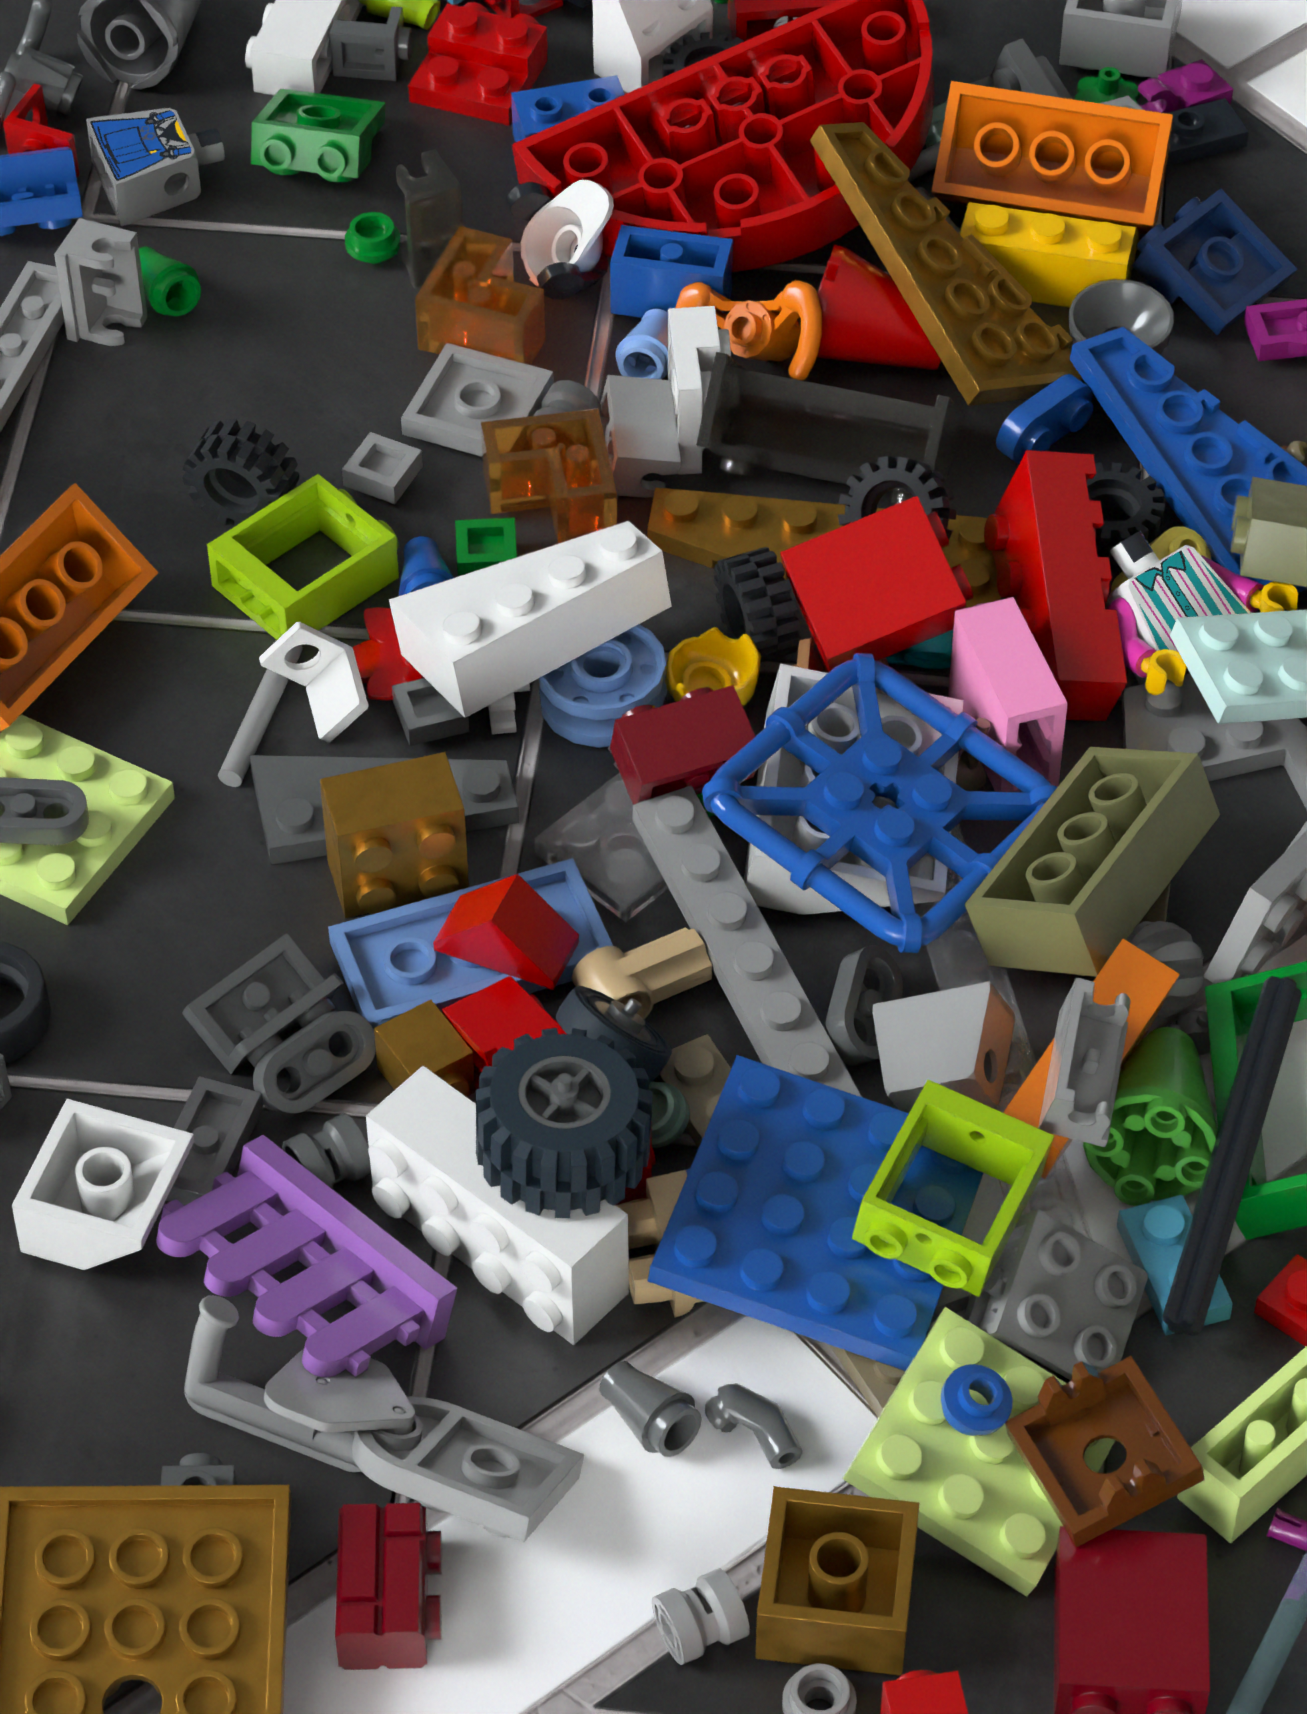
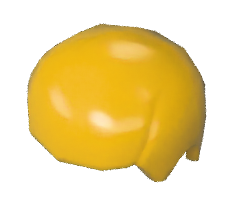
[664,627,761,706]

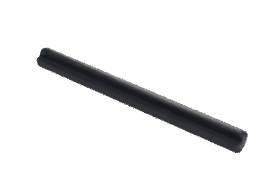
[1162,976,1302,1336]

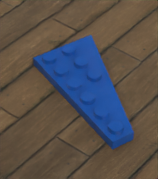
[1070,327,1307,593]

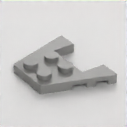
[1122,674,1307,810]

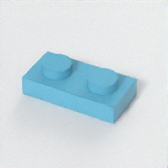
[1117,1194,1233,1336]

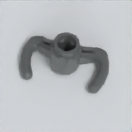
[0,0,84,134]

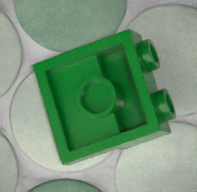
[251,88,386,182]

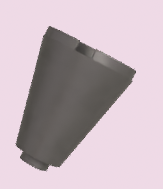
[77,0,201,90]

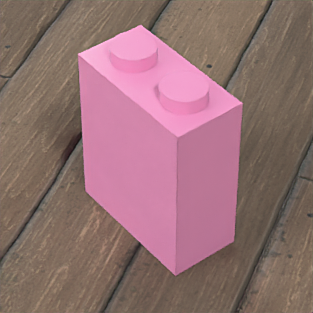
[948,597,1068,792]

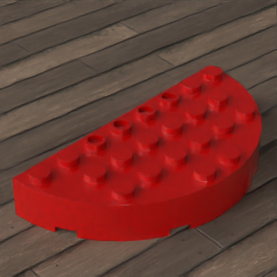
[512,0,935,273]

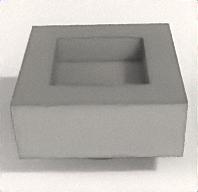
[342,432,423,504]

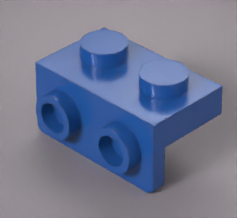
[0,147,83,236]

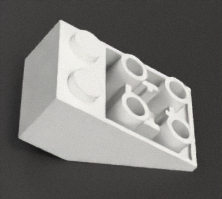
[592,0,713,93]

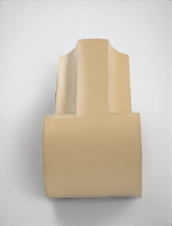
[572,927,712,1019]

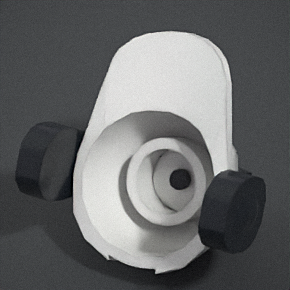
[506,180,614,300]

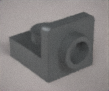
[330,6,413,81]

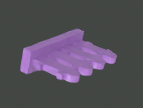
[156,1135,457,1377]

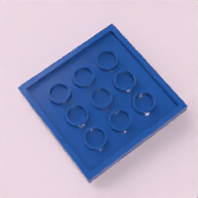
[647,1055,984,1371]

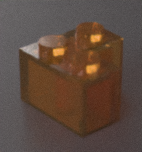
[415,226,545,365]
[481,409,617,544]

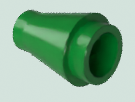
[139,246,201,316]

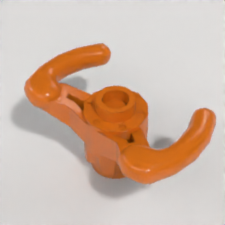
[675,281,822,381]

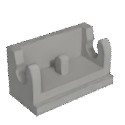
[54,218,148,346]
[597,375,681,499]
[1038,977,1131,1147]

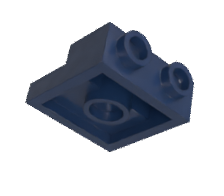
[1132,189,1297,335]

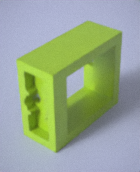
[207,474,399,640]
[852,1079,1054,1297]

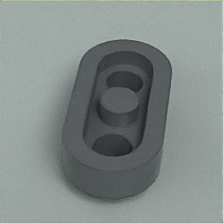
[0,777,89,845]
[825,945,903,1067]
[253,1011,376,1113]

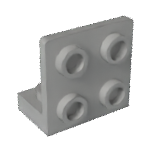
[963,1209,1148,1380]

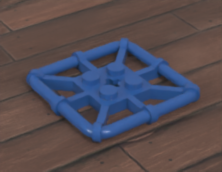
[702,653,1057,953]

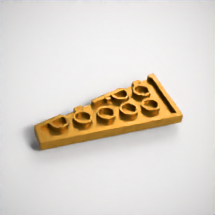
[810,122,1087,406]
[648,487,1001,608]

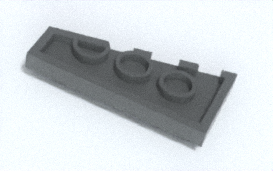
[249,755,519,865]

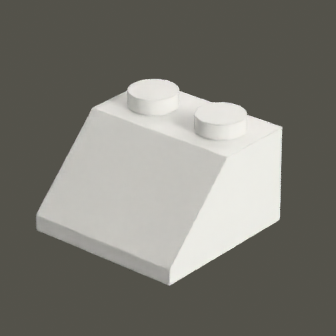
[12,1099,194,1270]

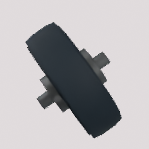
[556,986,672,1083]

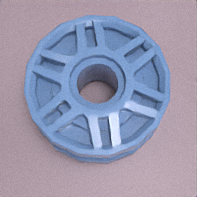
[539,624,668,748]

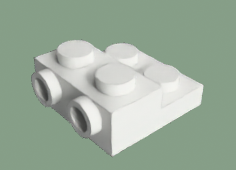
[668,306,731,475]

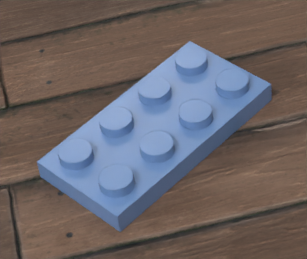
[328,858,613,1030]

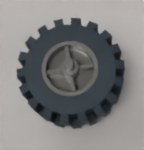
[476,1028,652,1218]

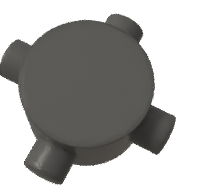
[1168,1011,1211,1056]

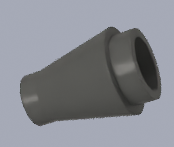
[599,1361,702,1457]

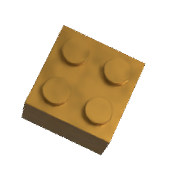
[320,752,469,918]
[755,1486,920,1675]

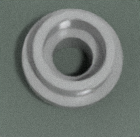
[782,1664,857,1714]

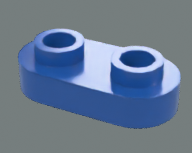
[996,374,1093,464]

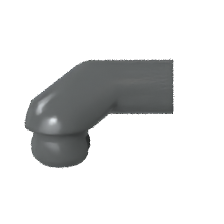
[705,1383,802,1469]

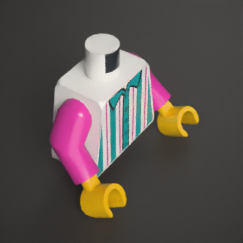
[1105,531,1298,695]

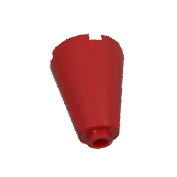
[817,244,941,370]

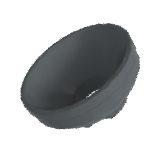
[1069,279,1174,354]

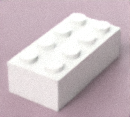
[366,1066,629,1345]

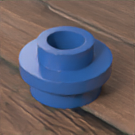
[941,1364,1013,1436]

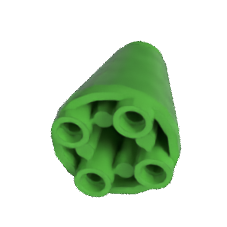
[1083,1027,1218,1206]

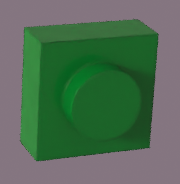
[455,517,517,577]

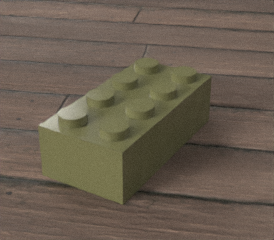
[965,747,1220,977]

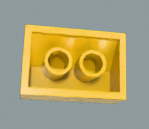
[960,202,1140,307]

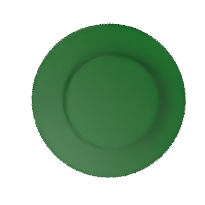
[345,212,401,263]

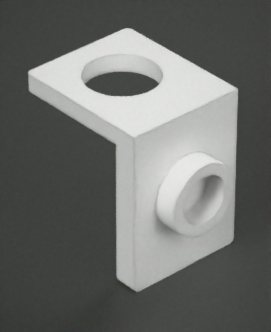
[259,622,368,743]

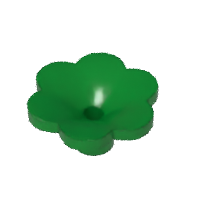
[1074,67,1140,103]

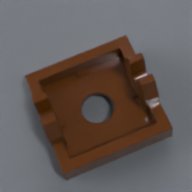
[1005,1356,1205,1548]

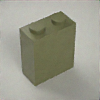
[1230,477,1307,587]

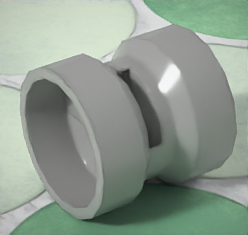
[652,1568,750,1665]

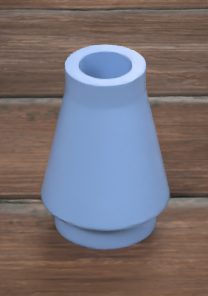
[616,309,668,380]

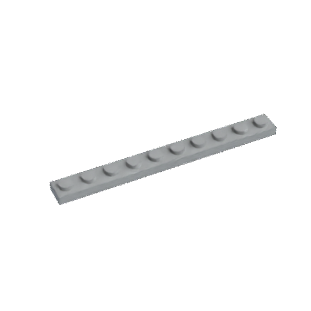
[632,786,970,1322]

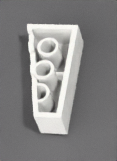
[389,521,672,718]

